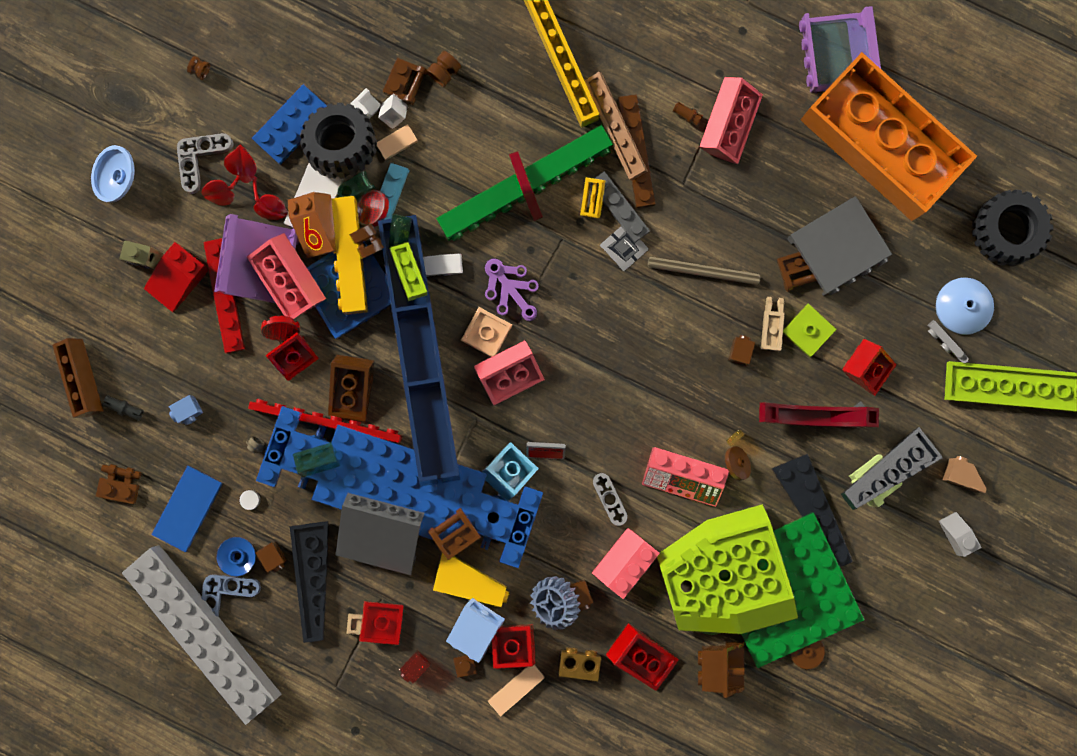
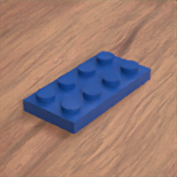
[252,84,327,165]

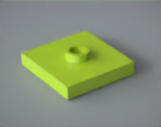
[783,304,836,358]

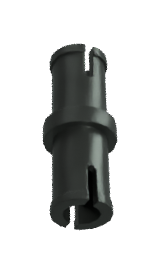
[102,395,144,421]

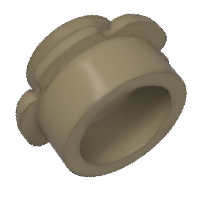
[246,436,265,453]

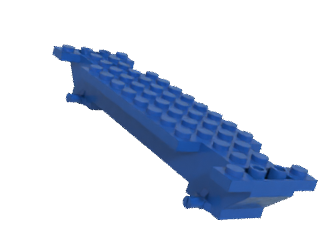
[256,406,543,568]

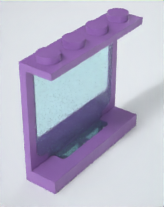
[799,6,881,93]

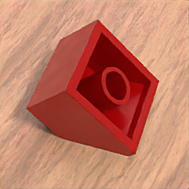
[842,339,896,396]

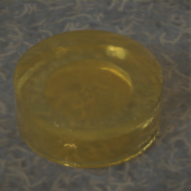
[726,429,745,447]

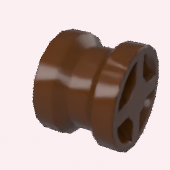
[187,56,210,80]

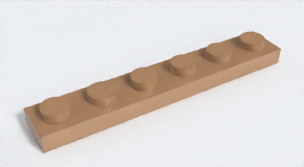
[585,72,648,181]

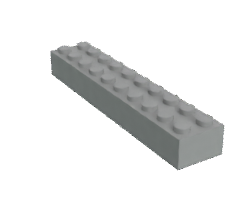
[122,545,282,725]

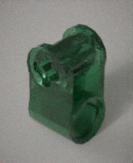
[338,171,376,200]

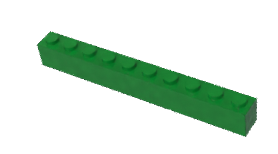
[436,125,613,241]

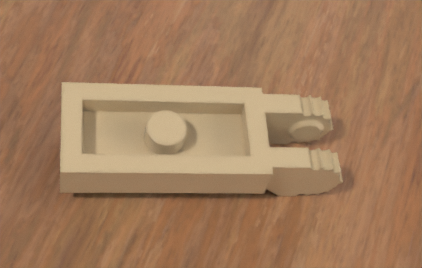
[761,297,784,351]

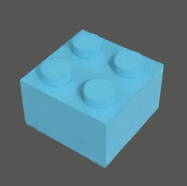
[482,442,539,501]

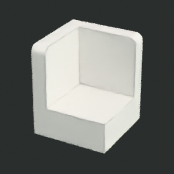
[351,88,381,119]
[379,94,407,129]

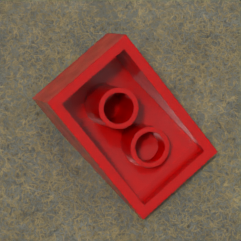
[144,242,209,313]
[606,623,679,691]

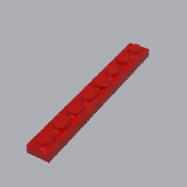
[248,399,402,443]

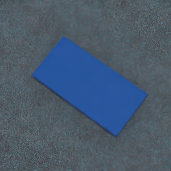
[151,466,223,552]

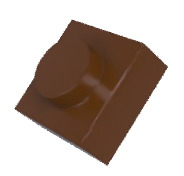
[453,655,477,678]

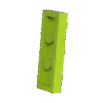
[390,242,427,301]

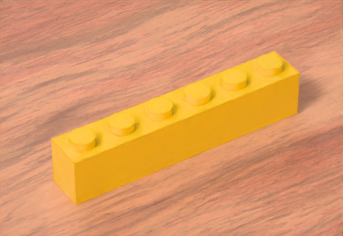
[331,196,368,315]

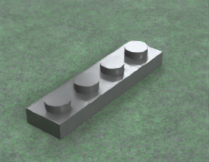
[590,171,650,244]

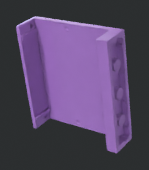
[214,214,299,303]

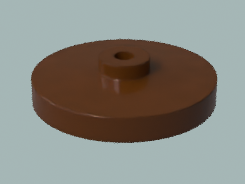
[725,446,751,481]
[789,640,825,669]

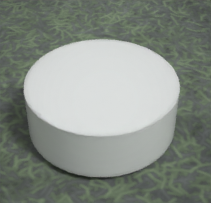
[240,490,260,510]

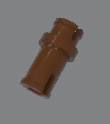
[672,101,703,126]

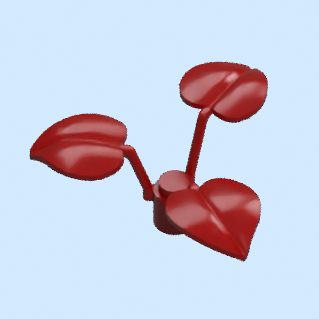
[202,145,288,220]

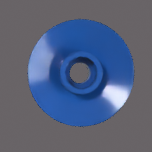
[217,537,256,576]

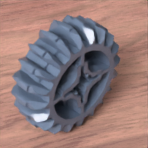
[530,576,581,630]

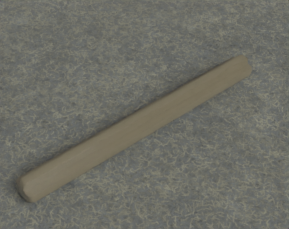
[648,257,760,285]

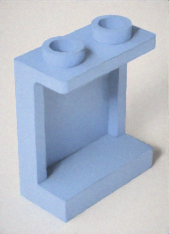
[446,598,505,663]

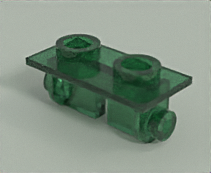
[388,214,411,248]

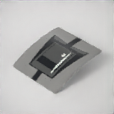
[600,227,648,271]

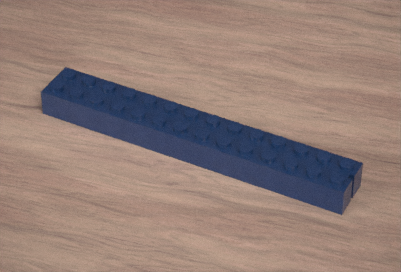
[378,215,460,486]

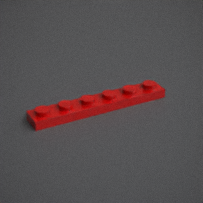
[203,238,245,354]

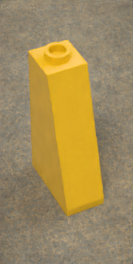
[433,553,509,607]

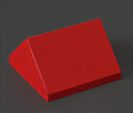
[266,333,319,381]

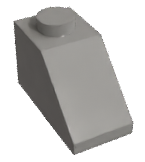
[939,512,982,557]

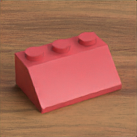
[474,341,545,405]
[592,528,660,599]

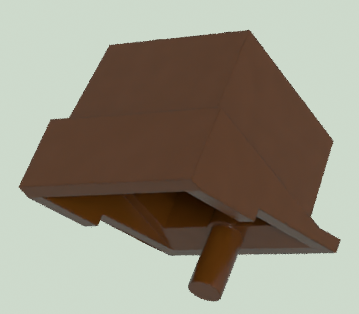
[698,642,744,698]

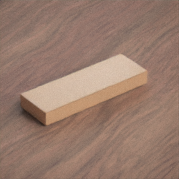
[488,665,545,717]

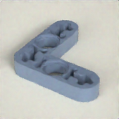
[202,574,261,617]

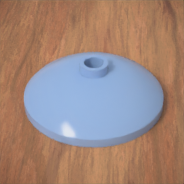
[91,145,135,202]
[936,278,994,335]

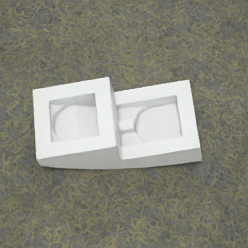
[423,254,463,277]

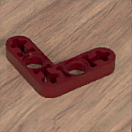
[509,151,543,221]

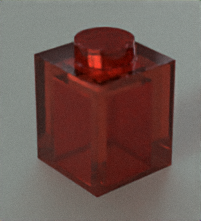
[399,650,431,683]

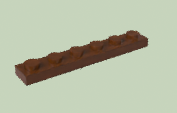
[618,94,655,208]

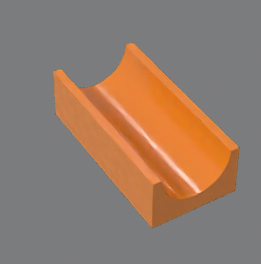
[800,52,977,221]

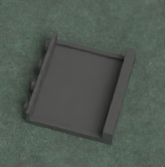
[787,196,892,296]
[336,493,425,575]

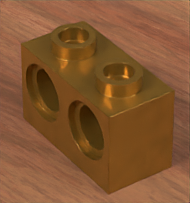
[559,647,601,681]

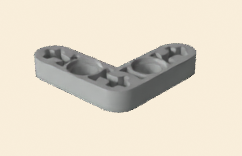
[177,133,233,194]

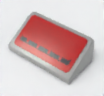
[526,442,566,459]

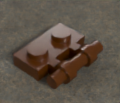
[95,464,141,504]

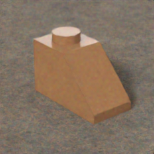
[943,456,987,493]

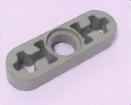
[593,473,627,526]

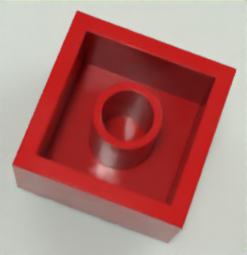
[492,624,536,668]

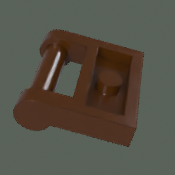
[383,58,427,105]
[777,252,818,292]
[428,508,481,560]

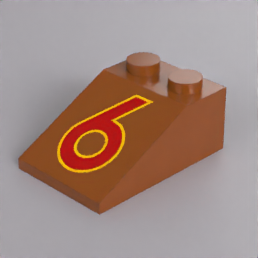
[288,192,336,258]

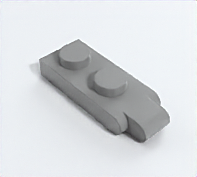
[927,320,968,363]

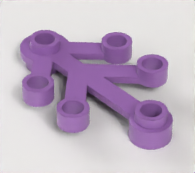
[485,259,538,321]

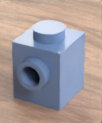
[169,395,203,425]

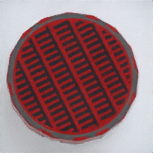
[357,190,389,227]
[261,316,300,341]

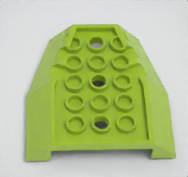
[657,504,798,634]

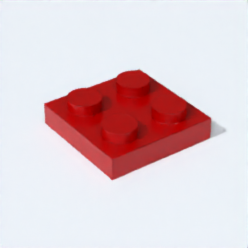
[359,601,404,645]

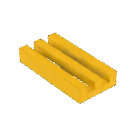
[580,177,606,218]

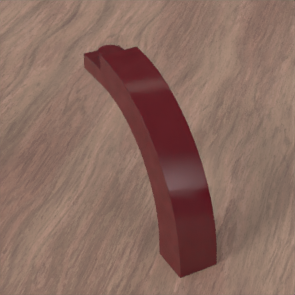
[759,402,879,428]

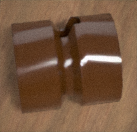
[426,51,462,87]
[349,223,384,259]

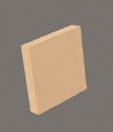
[461,307,513,357]

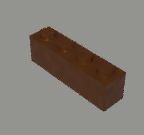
[52,338,103,418]

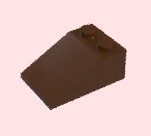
[328,355,375,421]

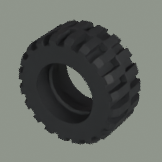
[300,103,377,179]
[972,189,1054,266]

